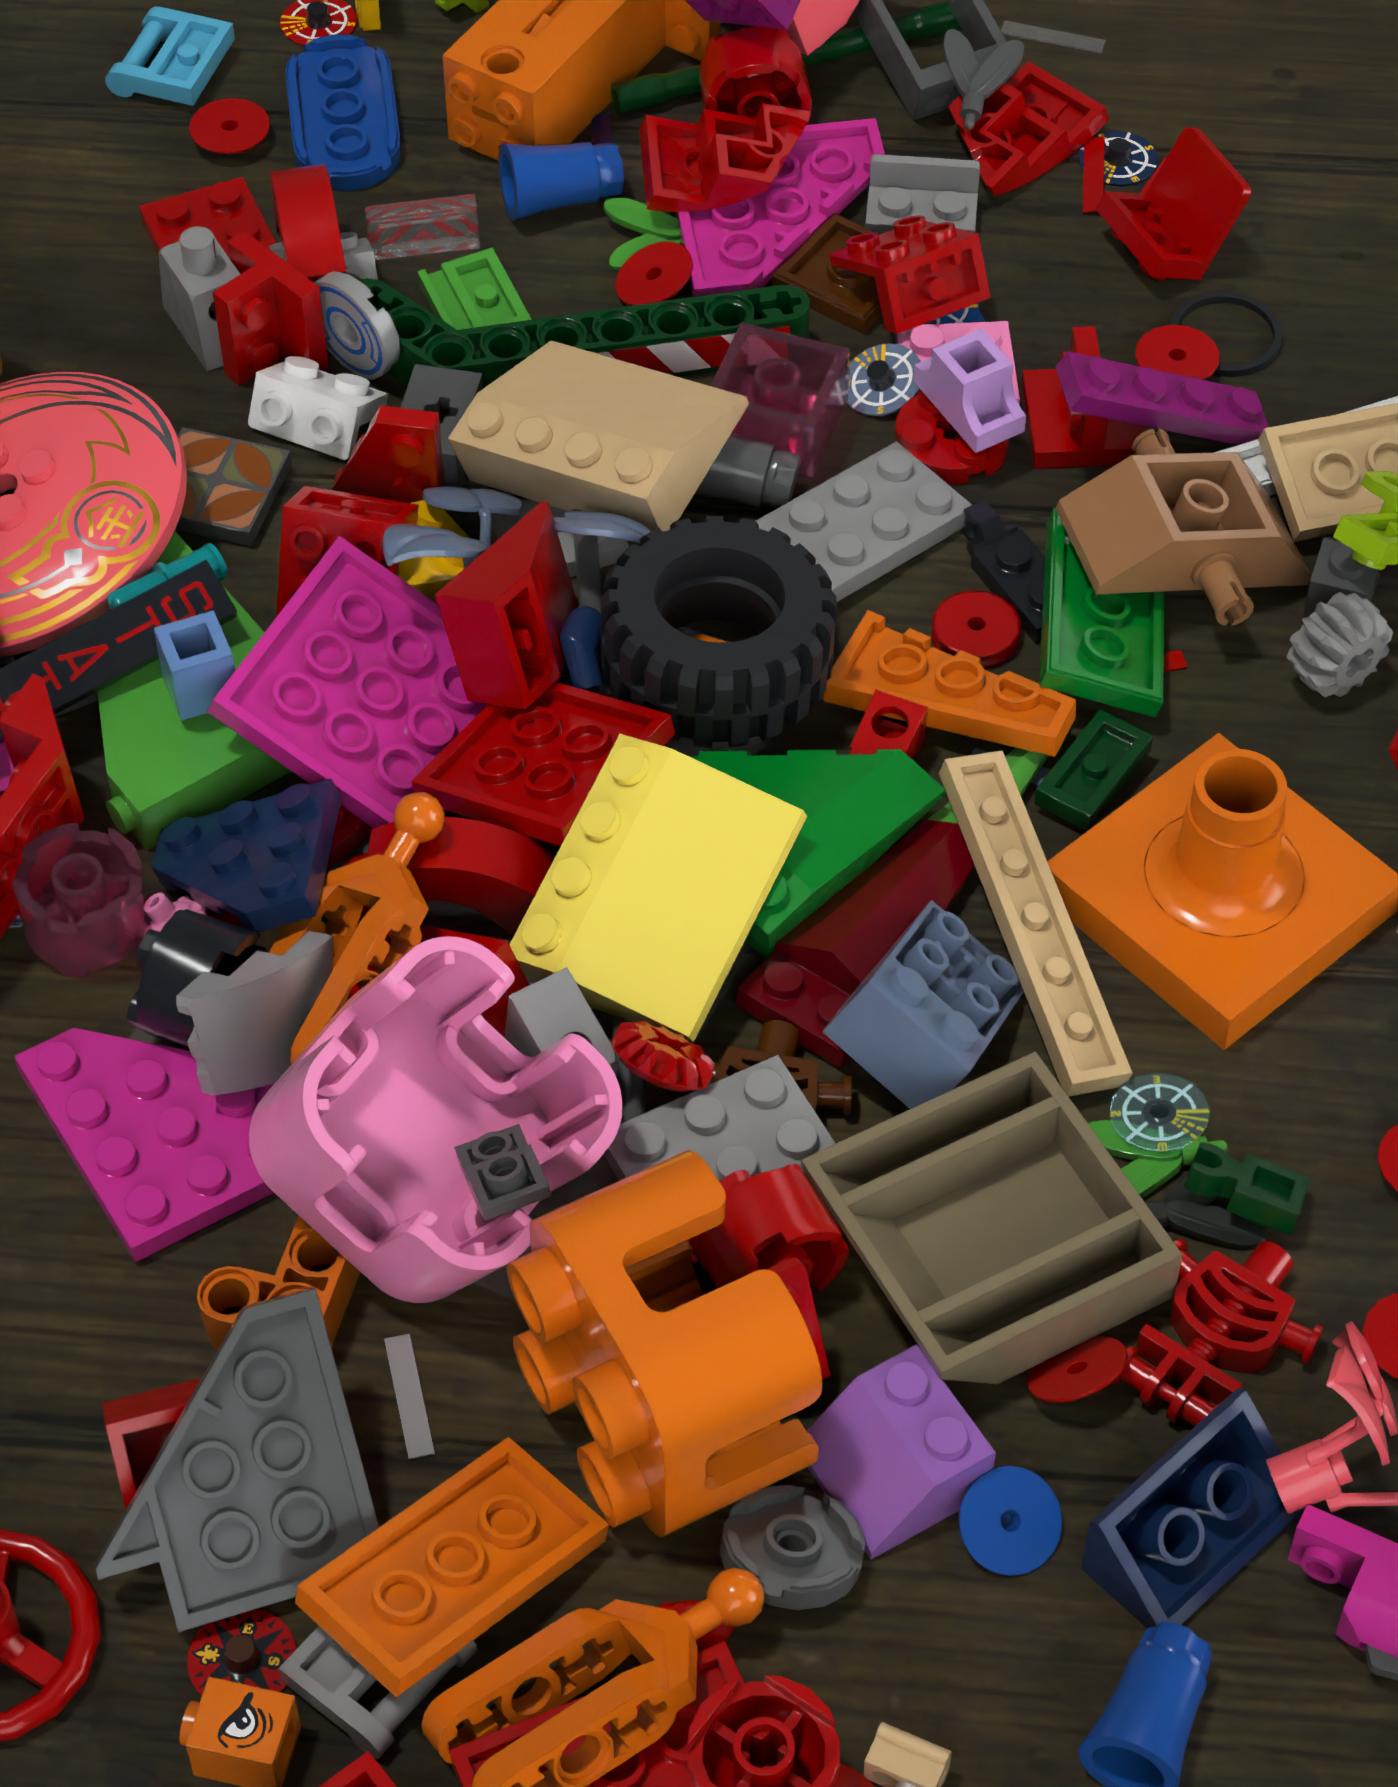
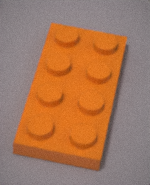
[295,1437,609,1698]

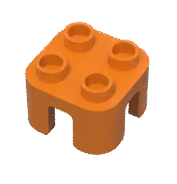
[507,1150,822,1537]

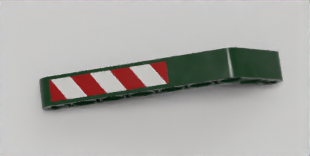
[359,278,810,389]

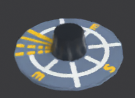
[841,343,921,416]

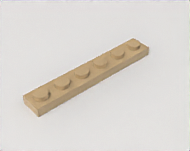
[939,750,1133,1097]

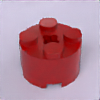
[699,27,812,118]
[690,1164,849,1293]

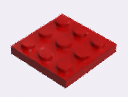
[411,682,675,846]

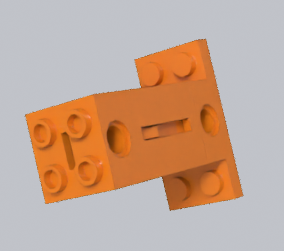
[442,0,721,161]

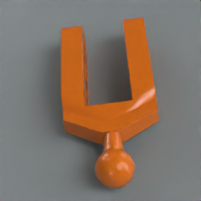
[269,792,445,1065]
[422,1568,764,1787]

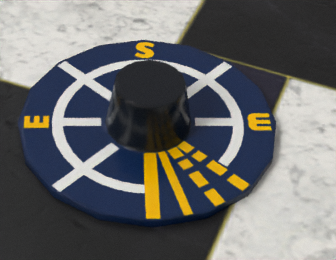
[1078,130,1158,187]

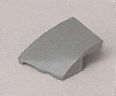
[176,931,333,1095]

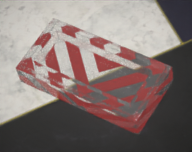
[364,194,480,260]

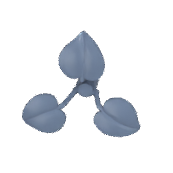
[382,486,651,569]

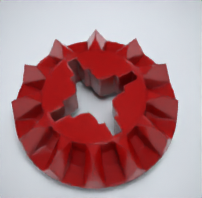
[611,1021,715,1092]

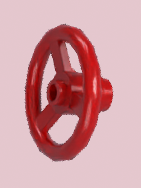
[0,1529,101,1742]

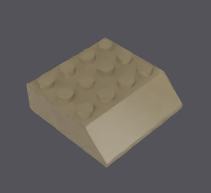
[801,1051,1183,1384]

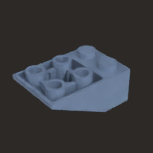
[823,900,1024,1109]

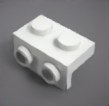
[248,356,389,460]

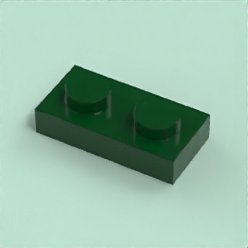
[1034,709,1153,831]

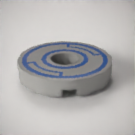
[314,271,400,380]

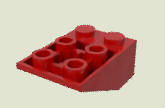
[435,501,579,710]

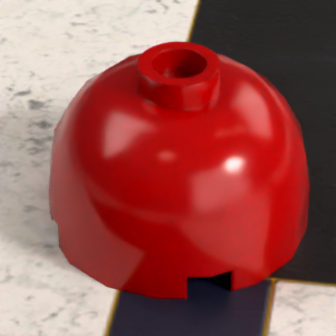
[687,1675,840,1787]

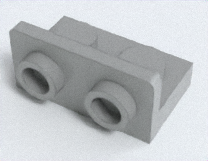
[865,154,980,234]

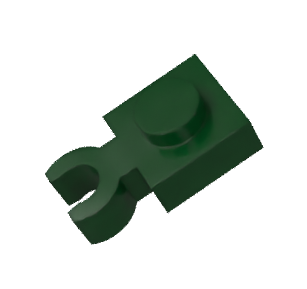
[1184,1142,1311,1235]

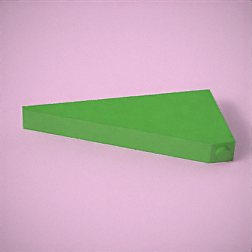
[97,531,292,851]

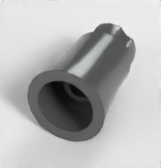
[694,433,801,508]

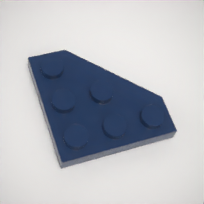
[151,778,342,932]

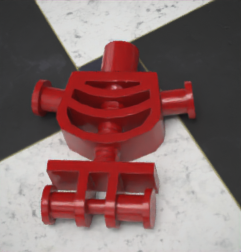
[1113,1239,1324,1427]

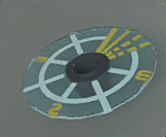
[1109,1073,1210,1152]

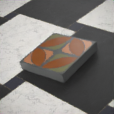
[175,427,292,547]

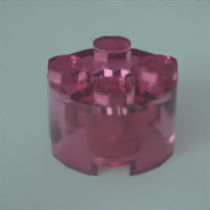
[12,823,149,978]

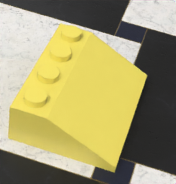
[509,734,807,1042]

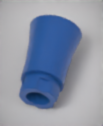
[499,142,624,221]
[1078,1622,1212,1787]

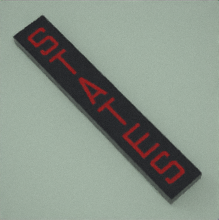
[0,559,238,744]

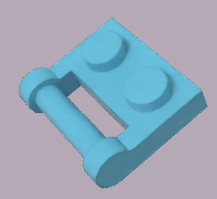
[105,6,235,106]

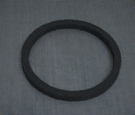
[1170,291,1283,377]

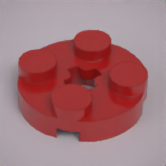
[895,388,1010,485]

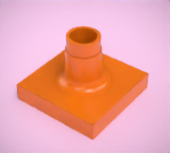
[1047,733,1398,1050]

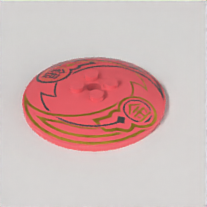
[0,372,187,658]

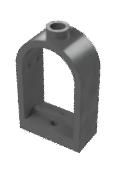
[857,0,1010,121]

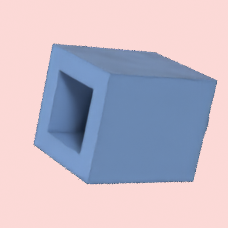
[154,610,235,721]

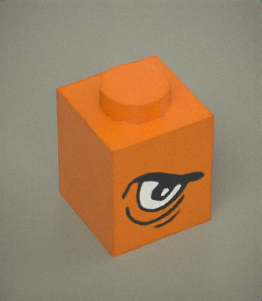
[179,1677,301,1787]

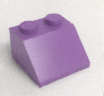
[807,1344,996,1560]

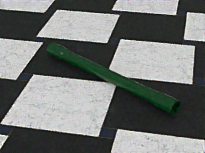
[611,1,962,115]

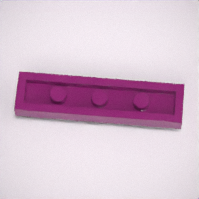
[1055,351,1269,445]

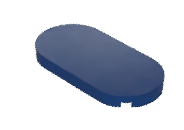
[285,34,401,191]

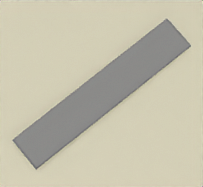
[384,1334,435,1460]

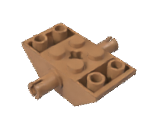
[1056,429,1311,626]

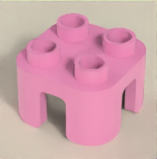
[249,936,622,1303]

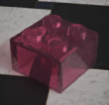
[711,323,850,477]

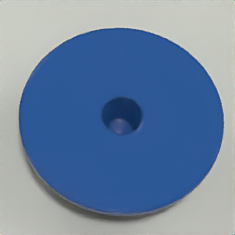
[959,1466,1062,1576]

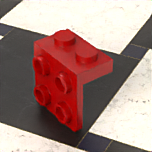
[1096,127,1251,280]

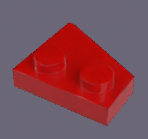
[331,405,445,503]

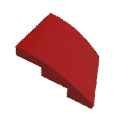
[948,61,1109,197]
[639,103,810,212]

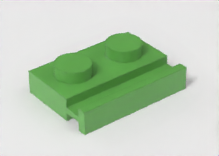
[417,247,532,330]

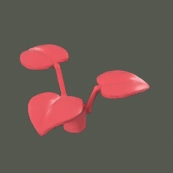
[1266,1321,1398,1514]

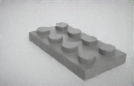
[756,441,972,602]

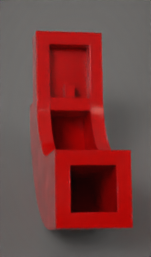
[269,164,346,282]
[342,817,556,937]

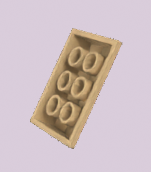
[448,341,749,532]

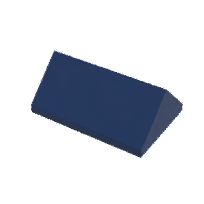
[1081,1389,1305,1628]

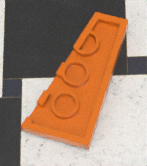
[824,610,1076,757]

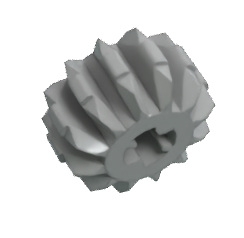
[1286,592,1393,697]

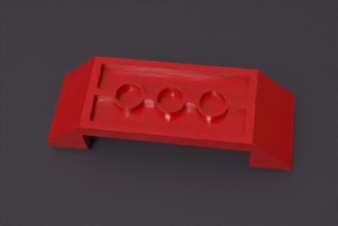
[0,674,85,939]

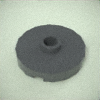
[719,1485,865,1610]

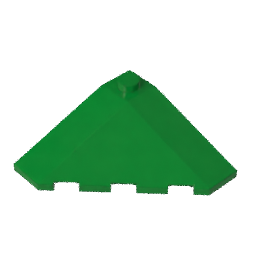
[689,749,946,960]

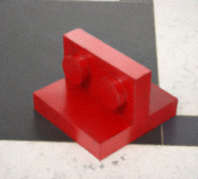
[213,230,329,386]
[1021,326,1147,469]

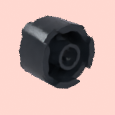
[127,909,267,1048]

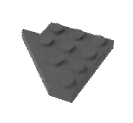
[94,1287,379,1632]

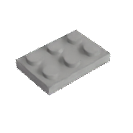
[604,1055,836,1181]

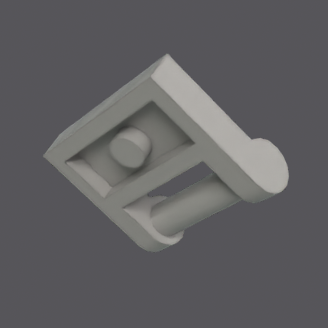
[278,1626,478,1759]

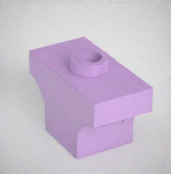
[913,328,1026,453]

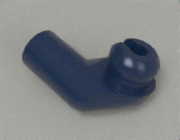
[559,606,604,690]

